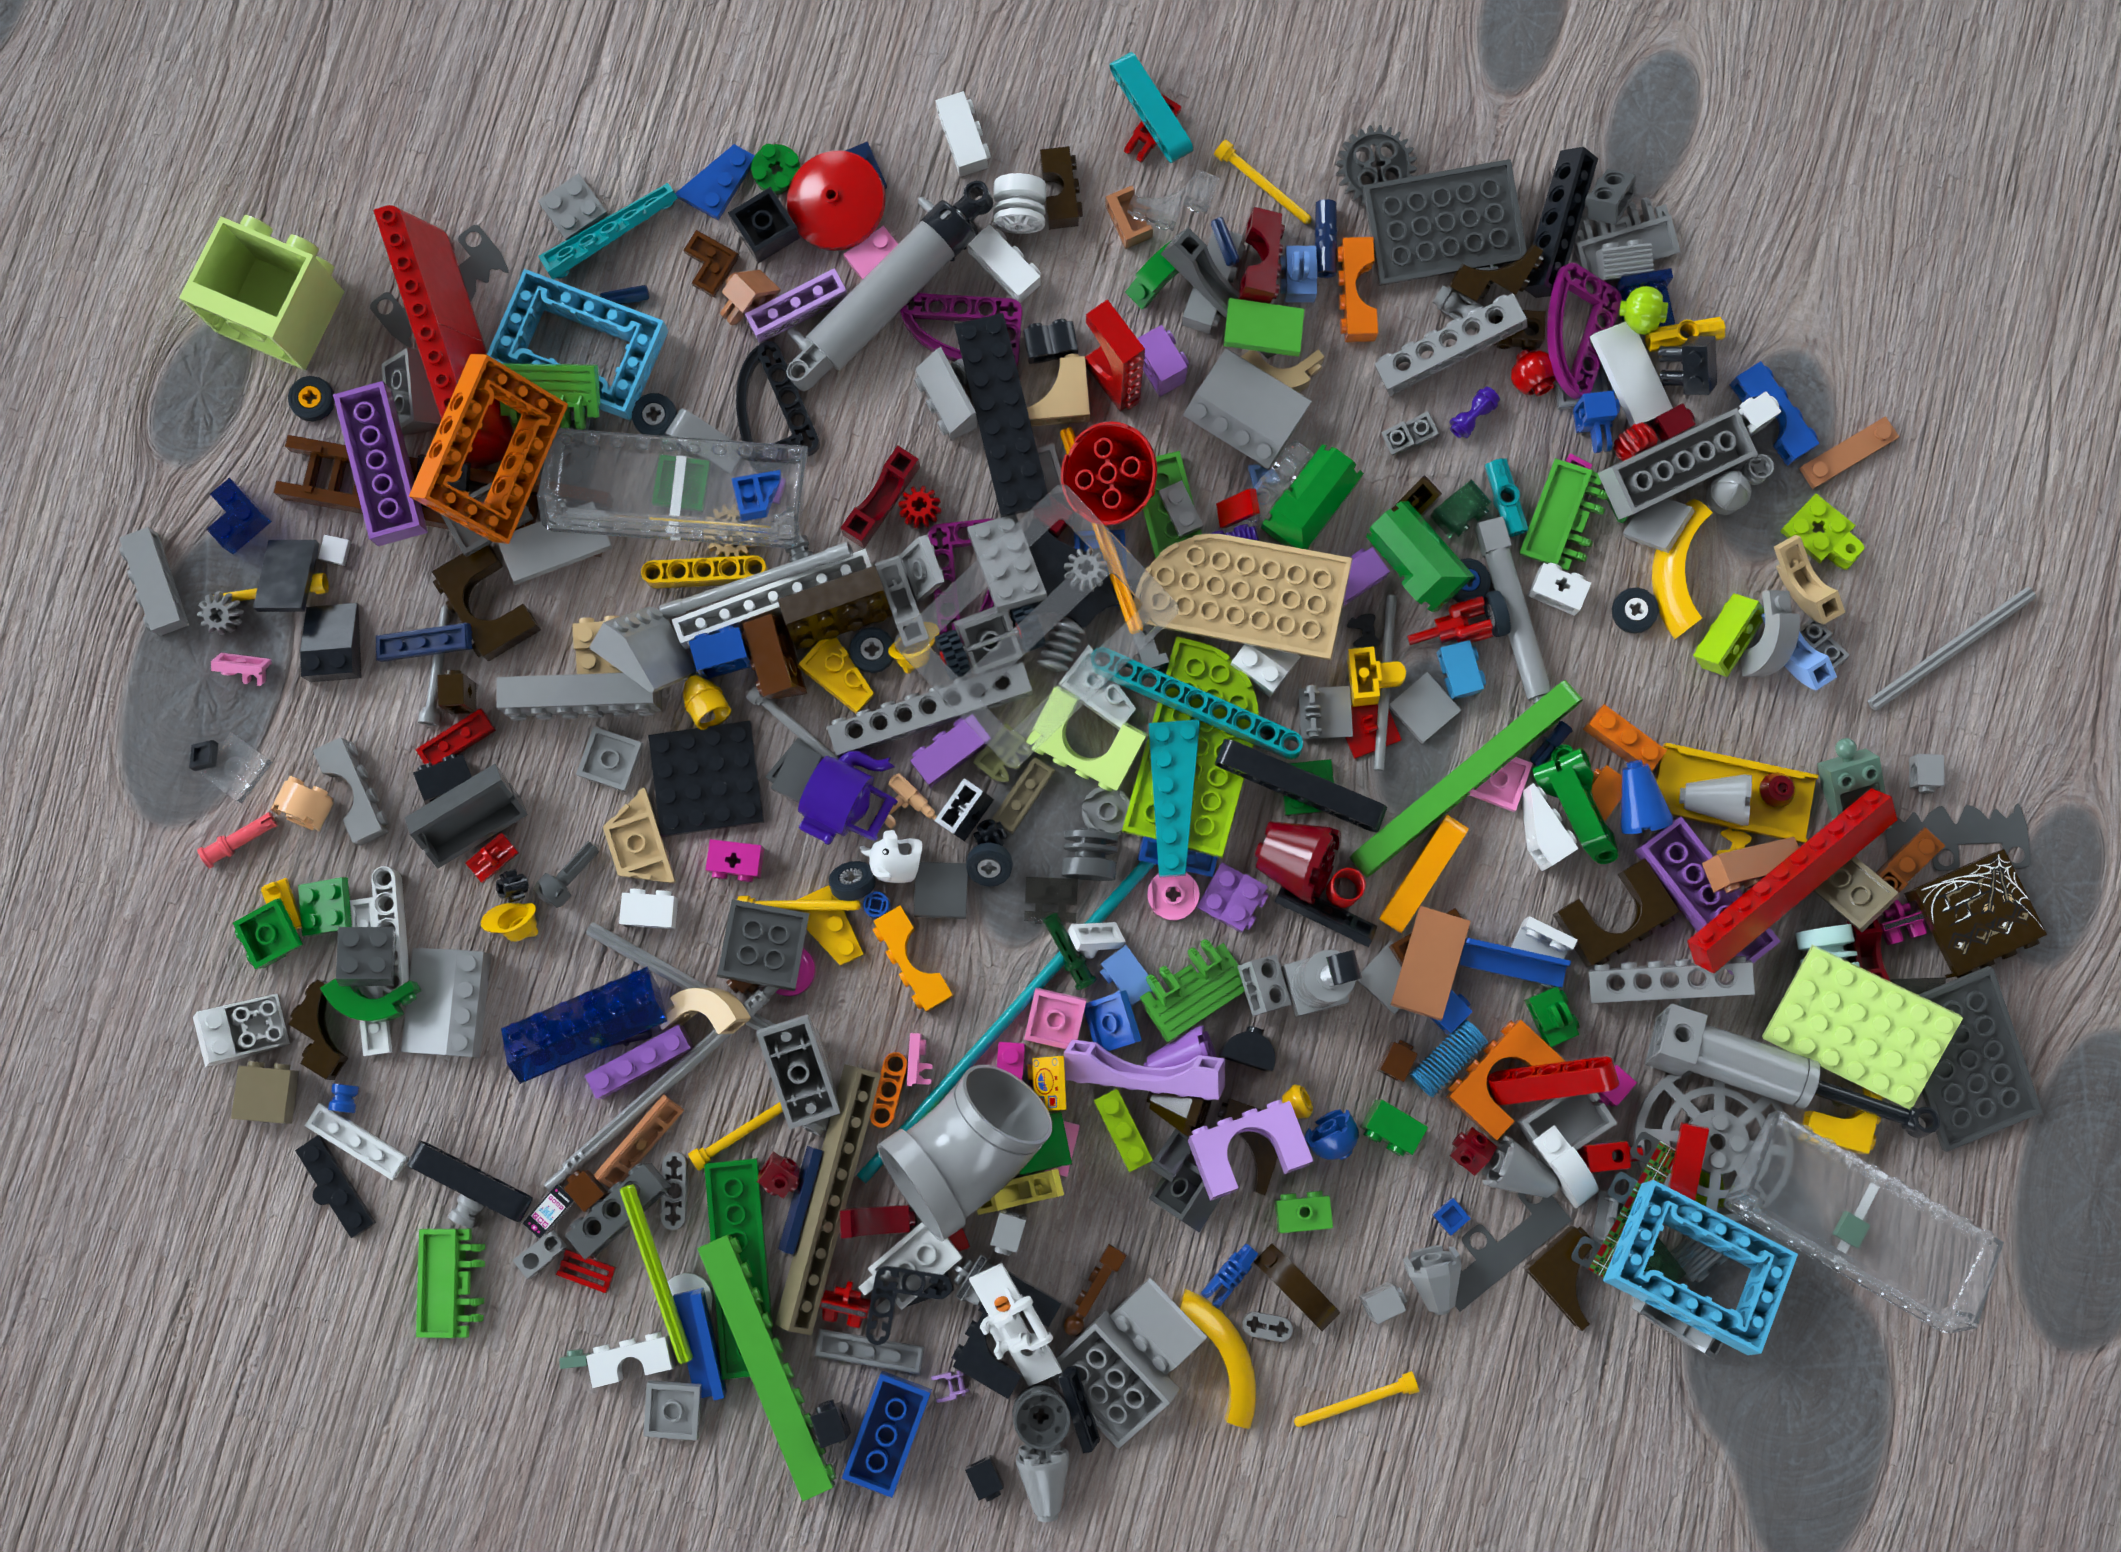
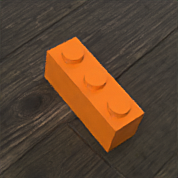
[1583,704,1667,771]

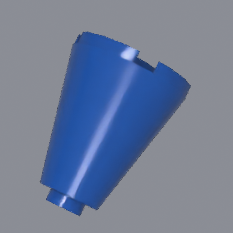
[1621,760,1673,834]

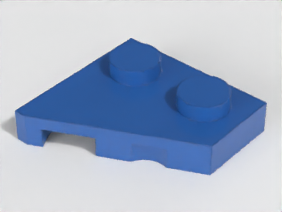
[731,470,782,522]

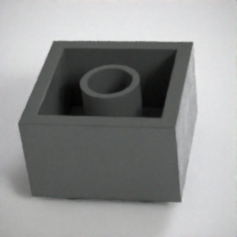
[336,927,396,986]

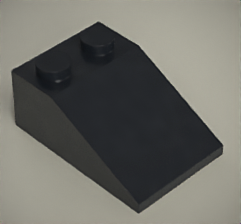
[300,603,361,682]

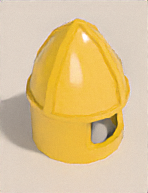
[682,675,731,730]

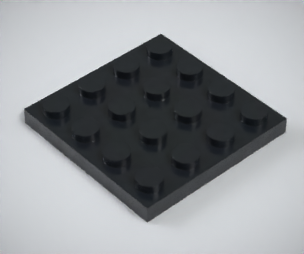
[648,720,764,837]

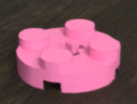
[1147,872,1199,921]

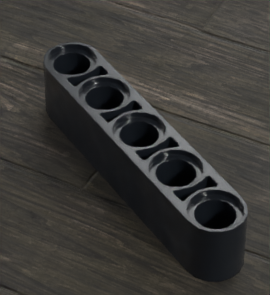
[407,1140,533,1223]

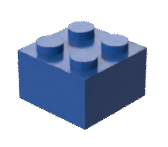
[689,626,751,679]

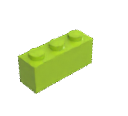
[1693,593,1764,677]
[1093,1089,1153,1172]

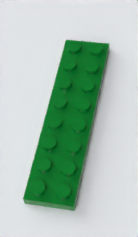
[704,1158,773,1380]

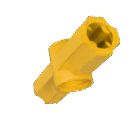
[1645,316,1726,352]

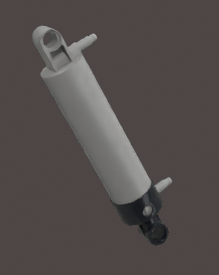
[786,180,994,391]

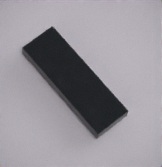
[1059,1366,1100,1454]

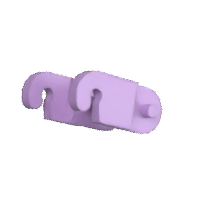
[931,1370,970,1403]

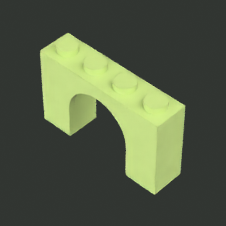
[1026,686,1148,792]

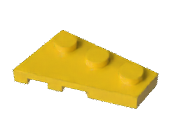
[798,638,874,714]
[797,885,864,966]

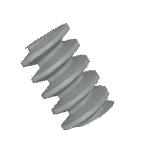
[1037,615,1085,673]

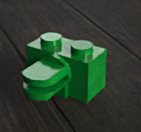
[1524,986,1580,1047]

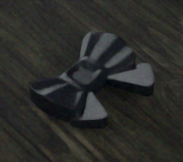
[1347,614,1380,648]

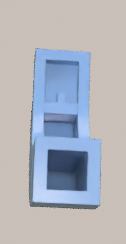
[1761,613,1837,691]

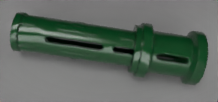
[1042,912,1097,990]

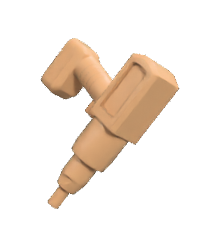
[875,773,937,830]

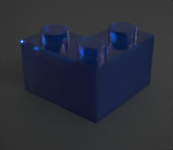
[207,477,272,554]

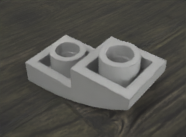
[1381,411,1440,456]
[1799,618,1850,670]

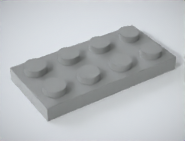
[967,514,1047,613]

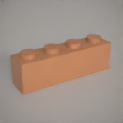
[1702,837,1799,894]

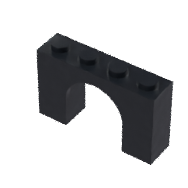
[951,1270,1062,1399]

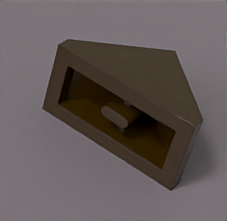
[1392,475,1442,516]

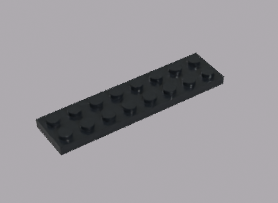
[954,313,1051,518]

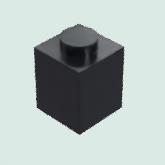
[965,1455,1004,1501]

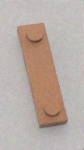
[1799,416,1899,490]
[594,1094,684,1188]

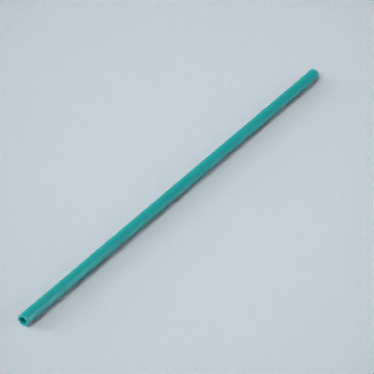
[857,861,1155,1184]

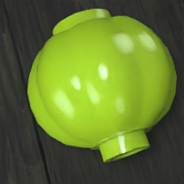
[1619,286,1668,335]

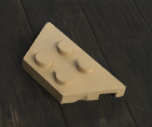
[603,788,676,883]

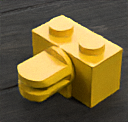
[1347,646,1406,707]

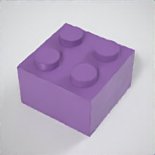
[1137,325,1189,397]

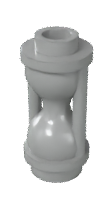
[1433,285,1485,330]

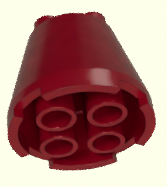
[1255,821,1341,904]

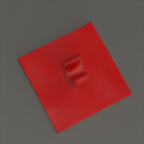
[1345,703,1402,759]

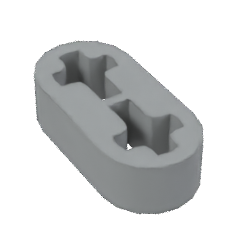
[1242,1311,1293,1342]

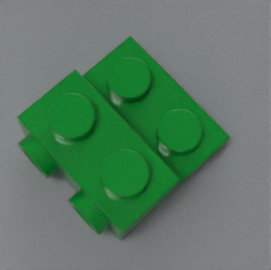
[233,898,303,969]

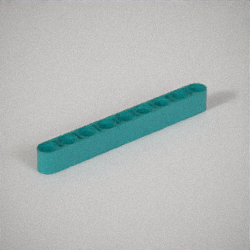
[1091,647,1303,760]

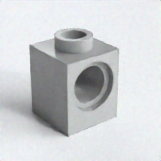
[1909,754,1944,793]

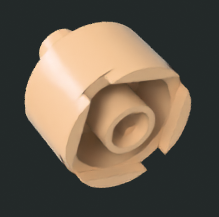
[271,776,334,831]

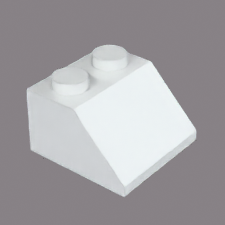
[1230,644,1301,698]

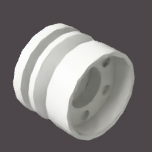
[992,173,1046,234]

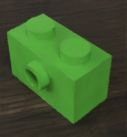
[1274,1191,1333,1233]

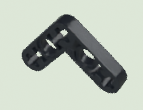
[866,1266,952,1345]

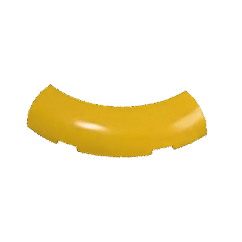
[1652,499,1713,639]
[1178,1288,1256,1429]

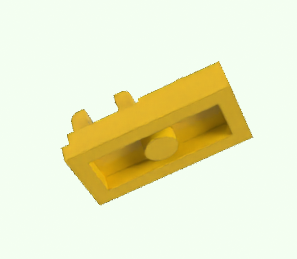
[261,878,301,929]

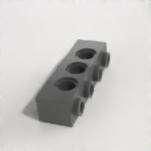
[565,1163,671,1260]

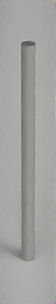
[1374,595,1397,771]

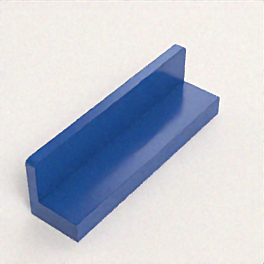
[1458,938,1571,988]
[673,1288,727,1400]

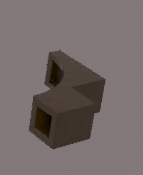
[1449,244,1544,302]
[288,979,348,1080]

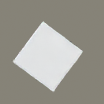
[318,535,351,566]

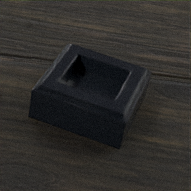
[189,740,219,771]

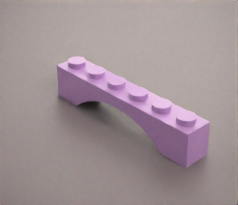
[1064,1040,1225,1100]

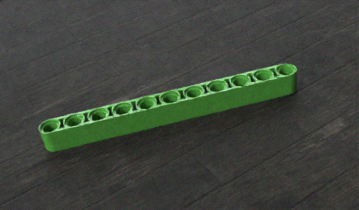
[1349,680,1583,878]

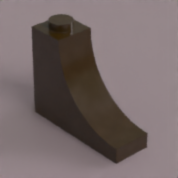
[1218,1099,1278,1195]
[1523,1225,1592,1331]

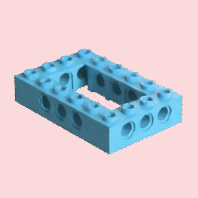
[487,269,669,421]
[1603,1180,1798,1355]

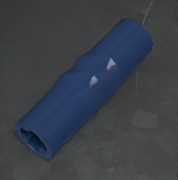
[1315,199,1337,278]

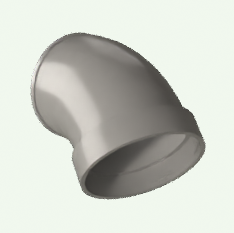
[877,1065,1052,1242]

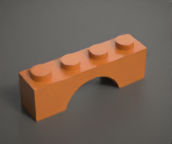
[1336,237,1378,342]

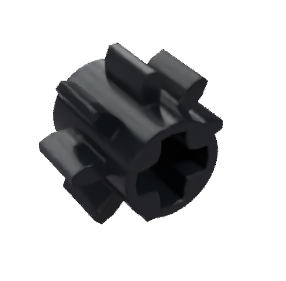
[973,819,1007,846]
[496,869,529,903]

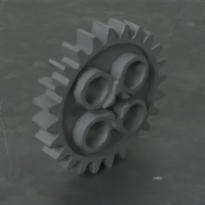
[1335,125,1417,206]

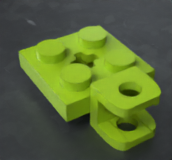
[1780,494,1864,570]

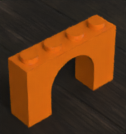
[1446,1019,1566,1141]

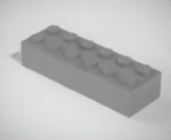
[1598,408,1758,519]
[497,673,662,721]

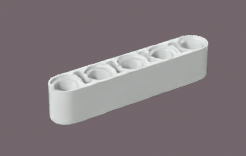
[371,866,410,993]

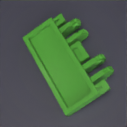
[500,363,600,430]
[1520,458,1609,571]
[1139,939,1245,1042]
[416,1229,485,1338]

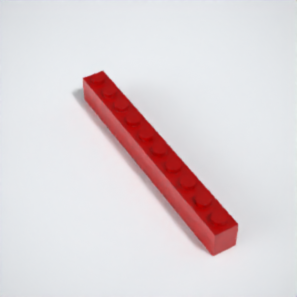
[1687,788,1897,974]

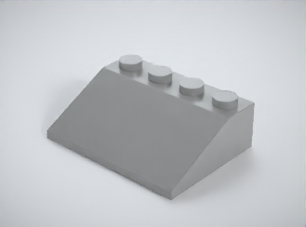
[1183,348,1312,469]
[589,606,697,693]
[401,948,491,1058]
[1051,1310,1180,1449]

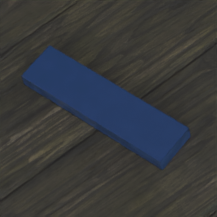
[376,623,472,662]
[778,1146,823,1255]

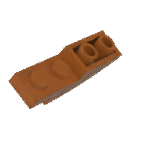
[1876,827,1945,893]

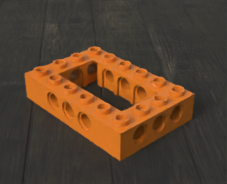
[408,354,568,544]

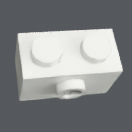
[1739,391,1781,437]

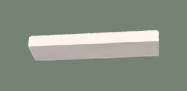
[304,1103,409,1180]

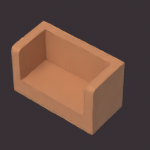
[1105,185,1153,249]

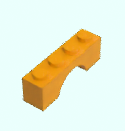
[872,905,954,1012]

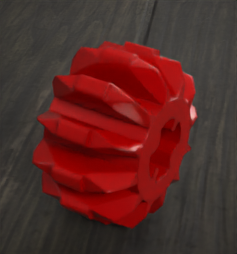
[1613,422,1658,461]
[898,486,942,529]

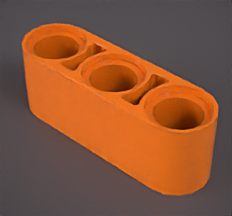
[870,1052,908,1128]

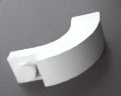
[1532,1125,1599,1209]

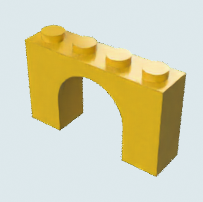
[1799,1087,1884,1154]

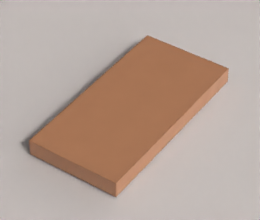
[1390,906,1471,1021]

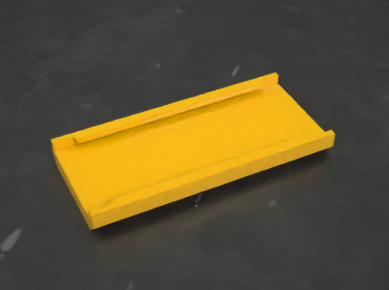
[1656,743,1819,844]

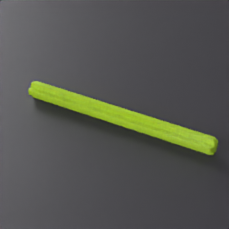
[620,1184,693,1364]

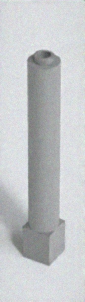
[1474,516,1552,704]

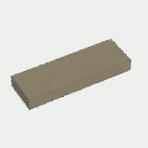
[992,756,1056,835]

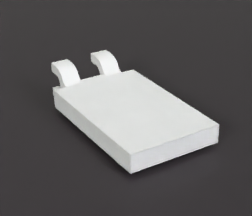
[858,1222,963,1313]

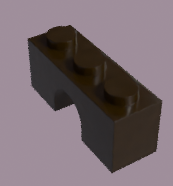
[1040,146,1083,230]

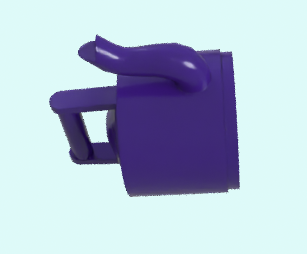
[798,751,898,845]

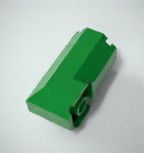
[1261,444,1364,550]
[1366,501,1475,612]

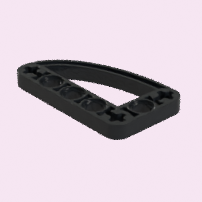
[736,341,820,474]

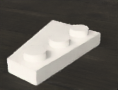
[1058,645,1136,730]

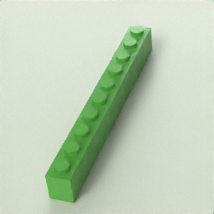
[697,1234,837,1502]

